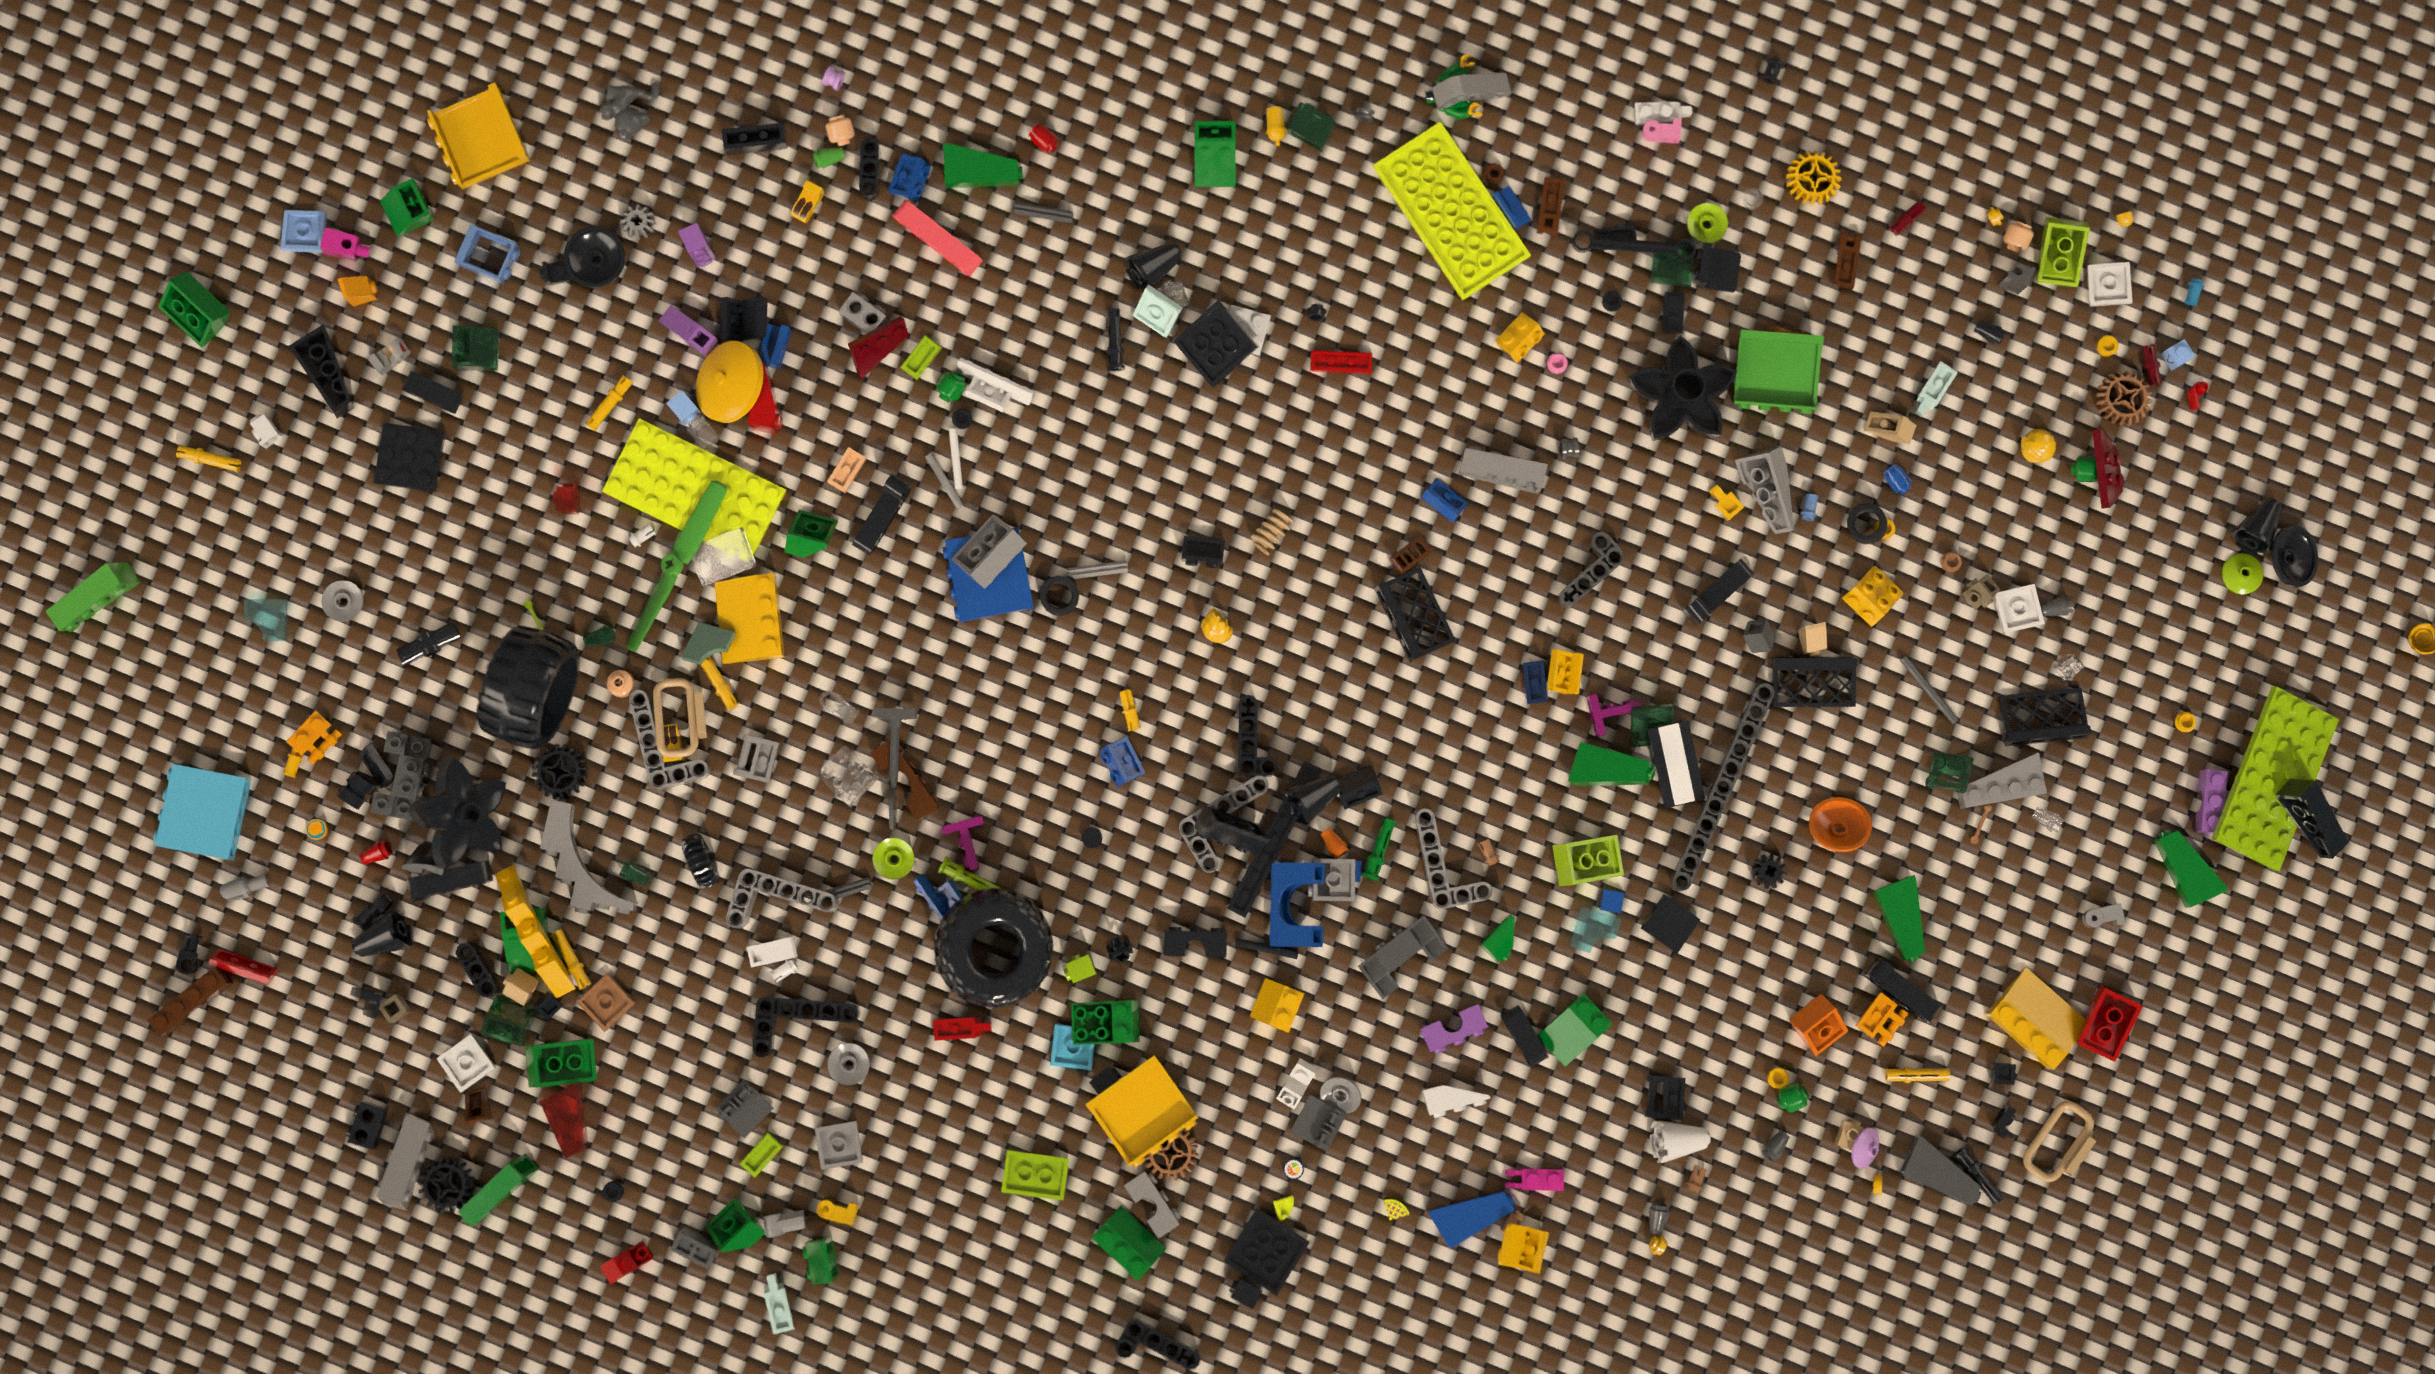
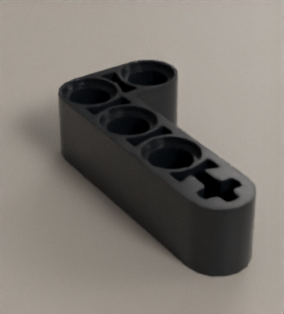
[852,474,912,556]
[1682,558,1755,627]
[1238,695,1278,777]
[406,861,493,902]
[1863,958,1941,1023]
[1116,1318,1200,1370]

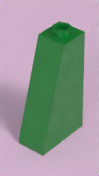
[943,143,1023,188]
[1568,742,1656,786]
[2154,829,2229,908]
[1872,875,1925,963]
[458,1153,539,1227]

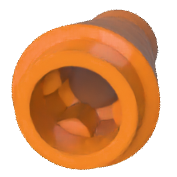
[1320,828,1349,859]

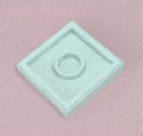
[1132,285,1183,338]

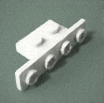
[956,358,1034,412]

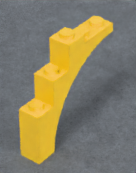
[495,865,575,998]

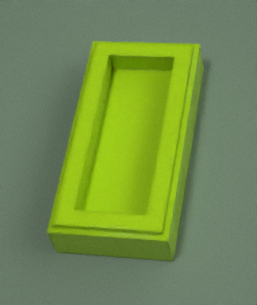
[900,335,942,380]
[740,1132,784,1178]

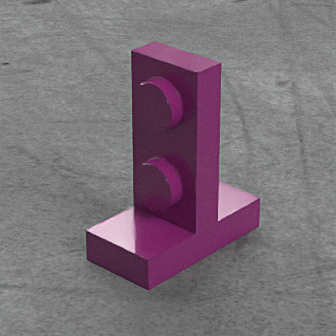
[1586,694,1643,737]
[942,816,985,871]

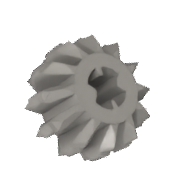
[620,204,656,240]

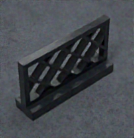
[1374,567,1456,663]
[1771,656,1858,707]
[1999,687,2091,747]

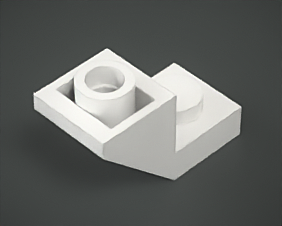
[747,937,797,967]
[1276,1058,1318,1109]

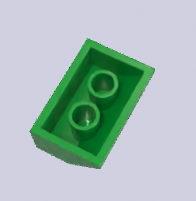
[158,271,231,348]
[1091,1205,1167,1281]

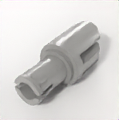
[220,874,270,902]

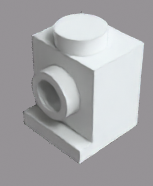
[250,414,283,449]

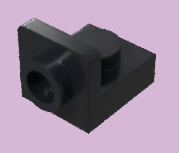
[540,261,573,286]
[1991,1105,2016,1139]

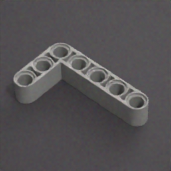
[629,690,711,790]
[1179,776,1269,873]
[1415,809,1492,909]
[726,869,839,929]

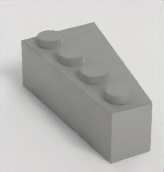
[1459,446,1548,494]

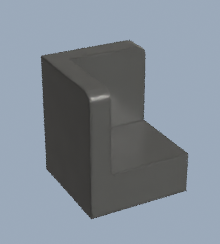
[1743,619,1775,653]

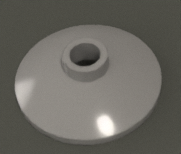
[321,580,363,622]
[828,1043,870,1085]
[1320,1077,1361,1114]

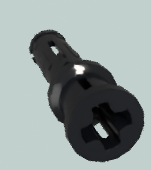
[1106,308,1125,372]
[1952,1146,2004,1205]

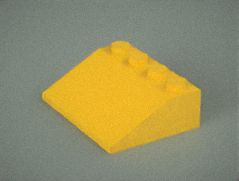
[714,573,785,664]
[1985,967,2085,1070]

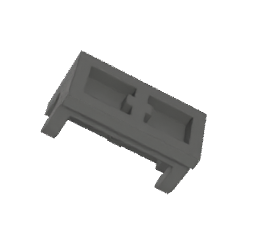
[1997,263,2036,295]
[671,1226,720,1269]

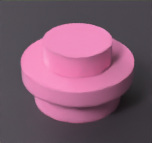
[1547,353,1568,374]

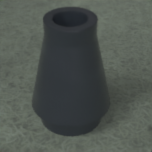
[1973,321,2006,345]

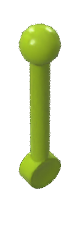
[524,600,544,630]

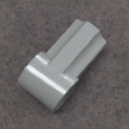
[763,1210,807,1238]

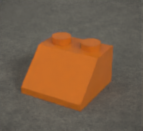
[1789,994,1848,1056]

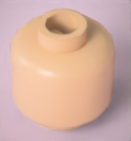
[825,115,855,146]
[2003,221,2034,253]
[606,670,636,698]

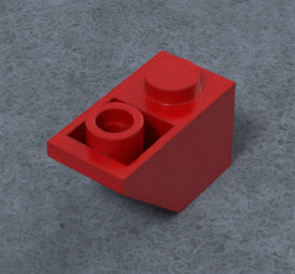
[600,1241,653,1285]

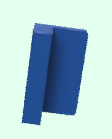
[1492,186,1531,231]
[759,324,792,370]

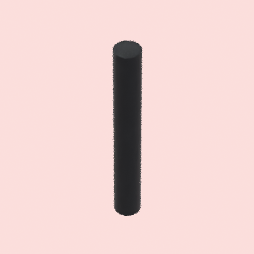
[1236,938,1299,959]

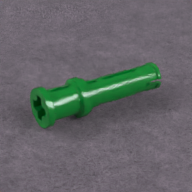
[1361,818,1396,882]

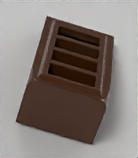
[1388,535,1433,576]

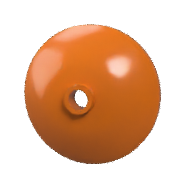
[1809,797,1872,852]

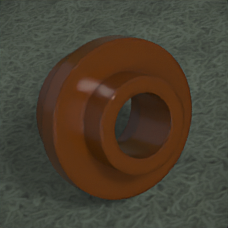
[1484,163,1504,184]

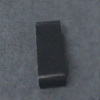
[859,138,881,200]
[402,371,464,414]
[456,943,500,997]
[1500,1005,1549,1068]

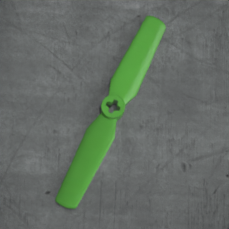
[626,480,727,651]

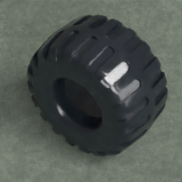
[476,625,580,749]
[934,888,1053,1008]

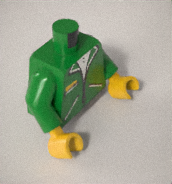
[1425,55,1482,120]

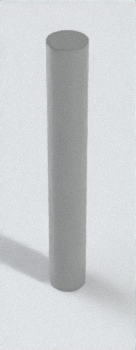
[925,453,963,509]

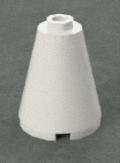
[1650,1121,1711,1163]

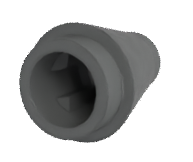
[2041,595,2073,616]
[1761,1130,1790,1162]
[1649,1202,1670,1235]

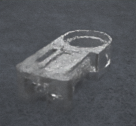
[819,691,860,725]

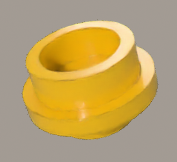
[1986,206,2004,226]
[2175,712,2196,732]
[1649,1235,1668,1255]

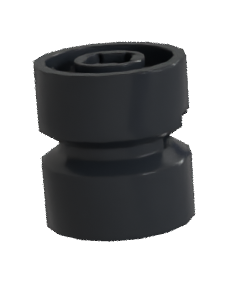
[336,771,376,810]

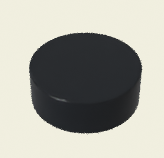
[1082,827,1103,848]

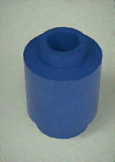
[1883,464,1912,495]

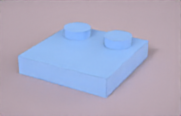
[280,210,327,253]

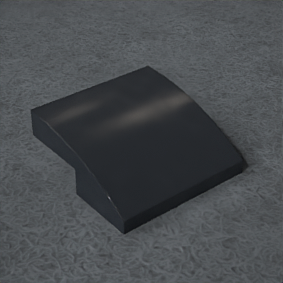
[402,844,449,875]
[1640,894,1700,954]

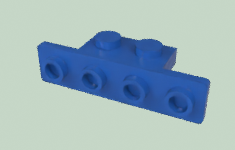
[913,874,963,921]

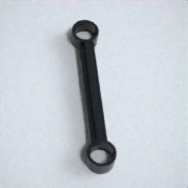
[1572,230,1696,261]

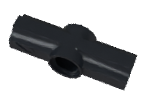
[396,622,461,665]

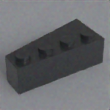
[288,324,355,419]
[2275,779,2349,859]

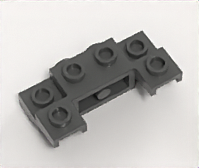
[370,731,433,821]
[1357,915,1449,1000]

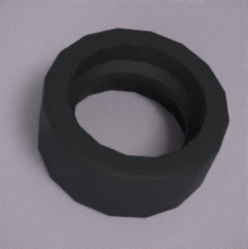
[1847,503,1888,544]
[1040,576,1079,616]

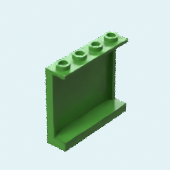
[1733,330,1824,414]

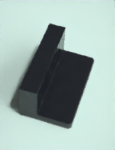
[1338,765,1383,810]
[350,987,382,1019]

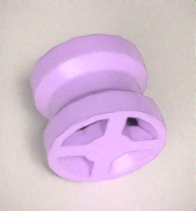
[822,66,846,91]

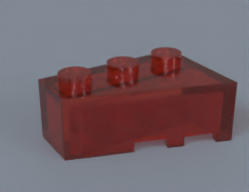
[539,1083,589,1159]

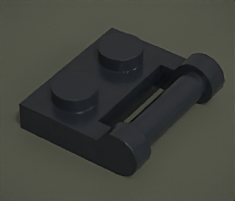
[1645,1075,1686,1120]

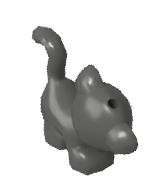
[602,83,660,142]

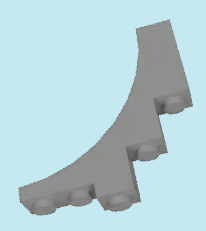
[540,800,638,914]

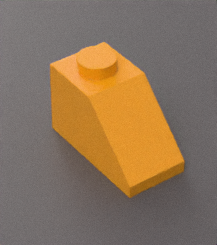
[338,276,378,306]

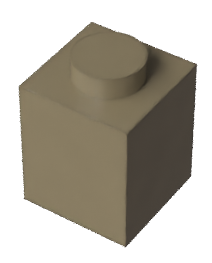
[379,994,412,1023]

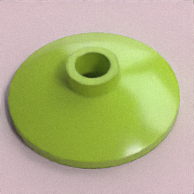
[1687,203,1728,243]
[2222,553,2263,594]
[873,838,914,880]

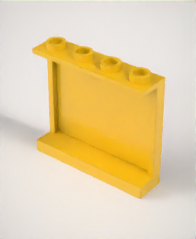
[427,83,530,189]
[1085,1055,1198,1167]

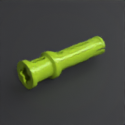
[937,856,1000,890]

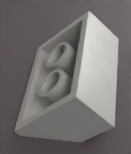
[951,514,1027,589]

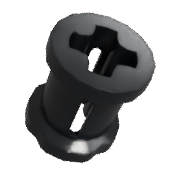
[1760,58,1784,84]

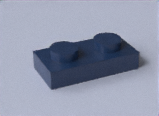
[1523,661,1549,704]

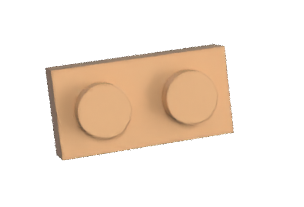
[827,447,867,493]

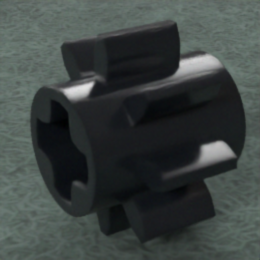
[1106,937,1133,963]

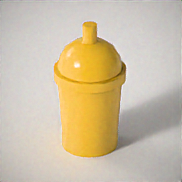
[1266,107,1287,146]

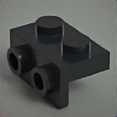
[1181,536,1225,568]

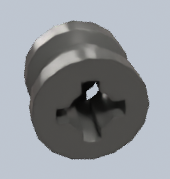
[1560,438,1579,459]

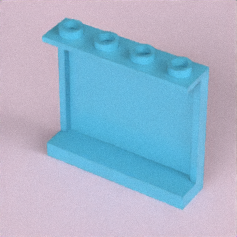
[154,764,252,861]

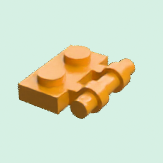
[286,711,342,765]
[1855,992,1908,1047]

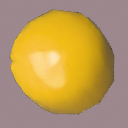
[2408,623,2435,655]

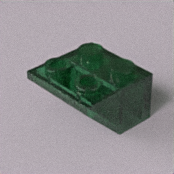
[1287,102,1336,153]
[452,325,499,371]
[480,994,536,1046]

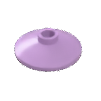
[1852,1127,1879,1169]

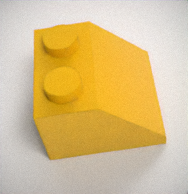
[1249,978,1304,1033]

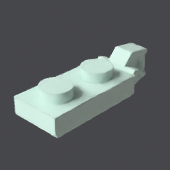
[1914,361,1958,417]
[764,1273,795,1334]

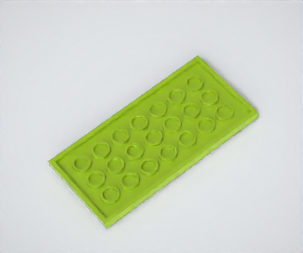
[2212,686,2339,871]

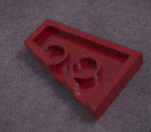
[848,316,909,379]

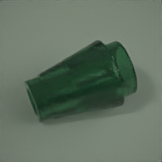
[583,626,616,648]
[619,860,652,886]

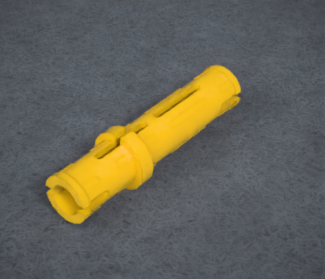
[585,375,633,432]
[176,445,241,472]
[701,656,739,711]
[550,929,592,990]
[1885,1067,1950,1083]

